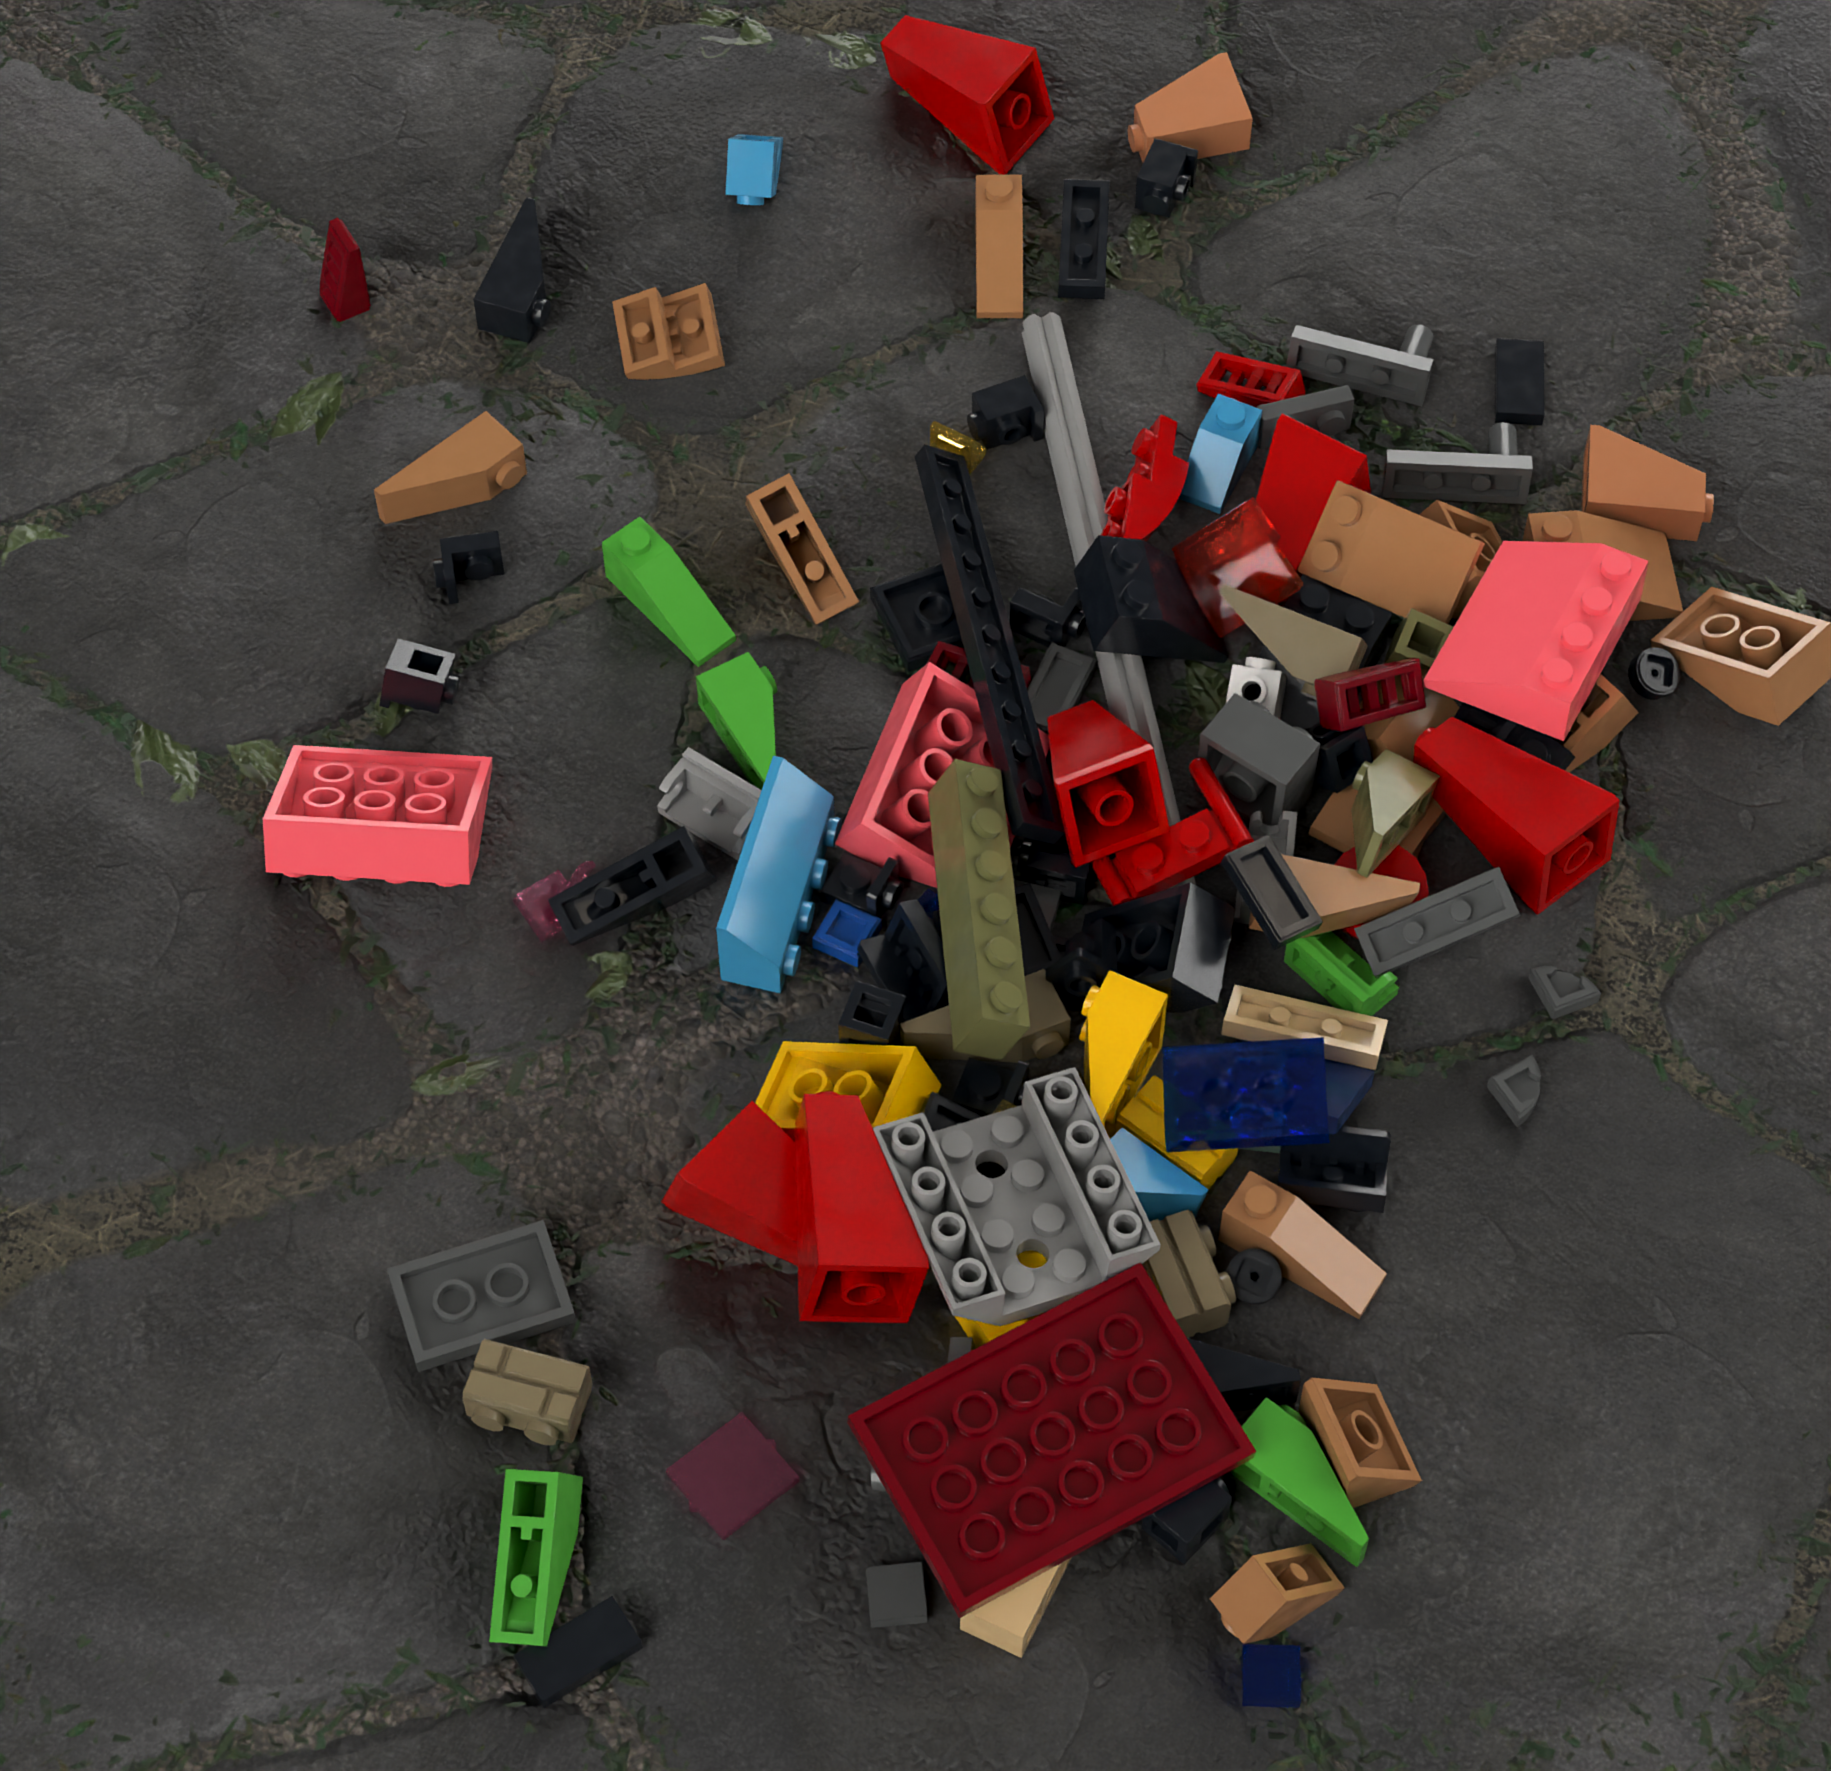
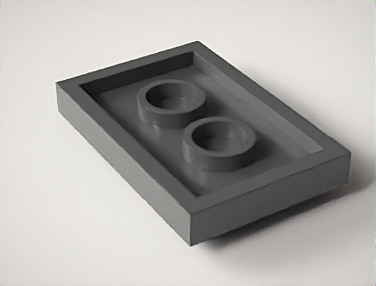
[387,1220,576,1372]

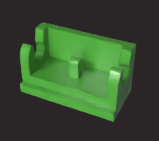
[1284,931,1399,1016]

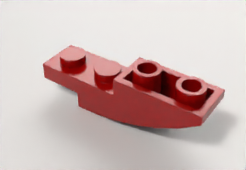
[1101,414,1189,542]

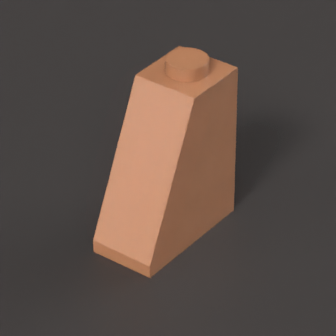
[1127,52,1253,163]
[1581,425,1714,541]

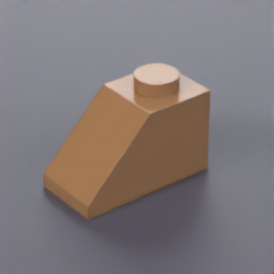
[1210,1543,1345,1644]

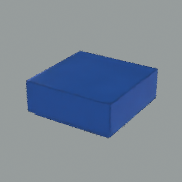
[812,899,882,968]

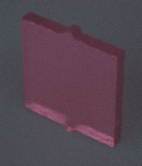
[666,1412,800,1540]

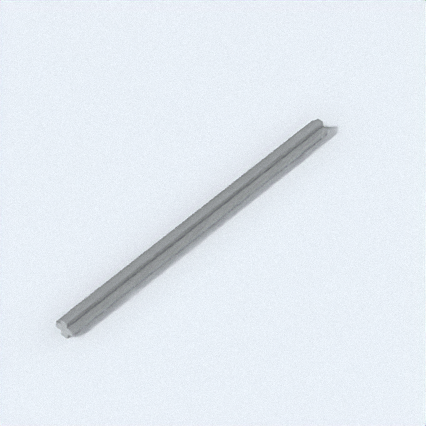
[1022,312,1196,889]

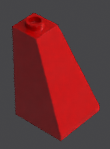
[880,15,1055,175]
[1235,413,1371,607]
[1047,700,1170,868]
[1413,717,1620,915]
[795,1091,929,1323]
[661,1101,798,1266]

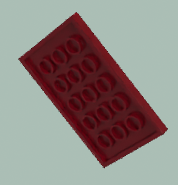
[847,1262,1257,1618]

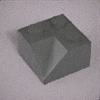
[1194,693,1320,826]

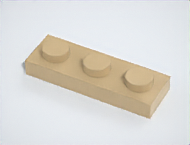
[1221,984,1388,1071]

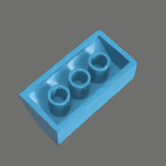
[716,756,842,994]

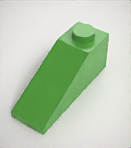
[602,516,736,667]
[696,652,777,790]
[1229,1397,1369,1567]
[489,1469,583,1646]

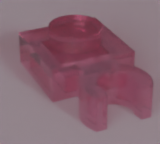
[513,861,596,942]

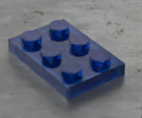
[1162,1037,1330,1152]

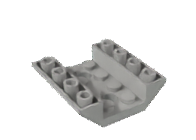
[872,1067,1161,1326]

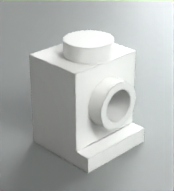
[1226,657,1287,719]

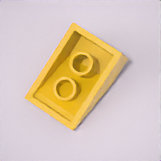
[1079,970,1168,1138]
[755,1041,942,1142]

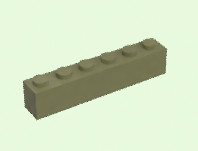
[928,759,1030,1060]

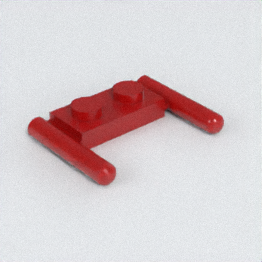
[1090,757,1254,906]

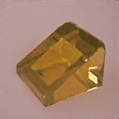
[930,421,986,475]

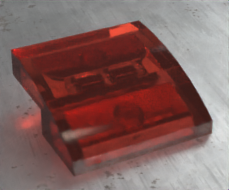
[1172,497,1304,638]

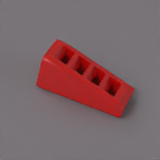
[1196,351,1306,408]

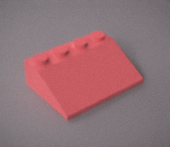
[1423,541,1648,741]
[835,662,1050,888]
[263,745,492,887]

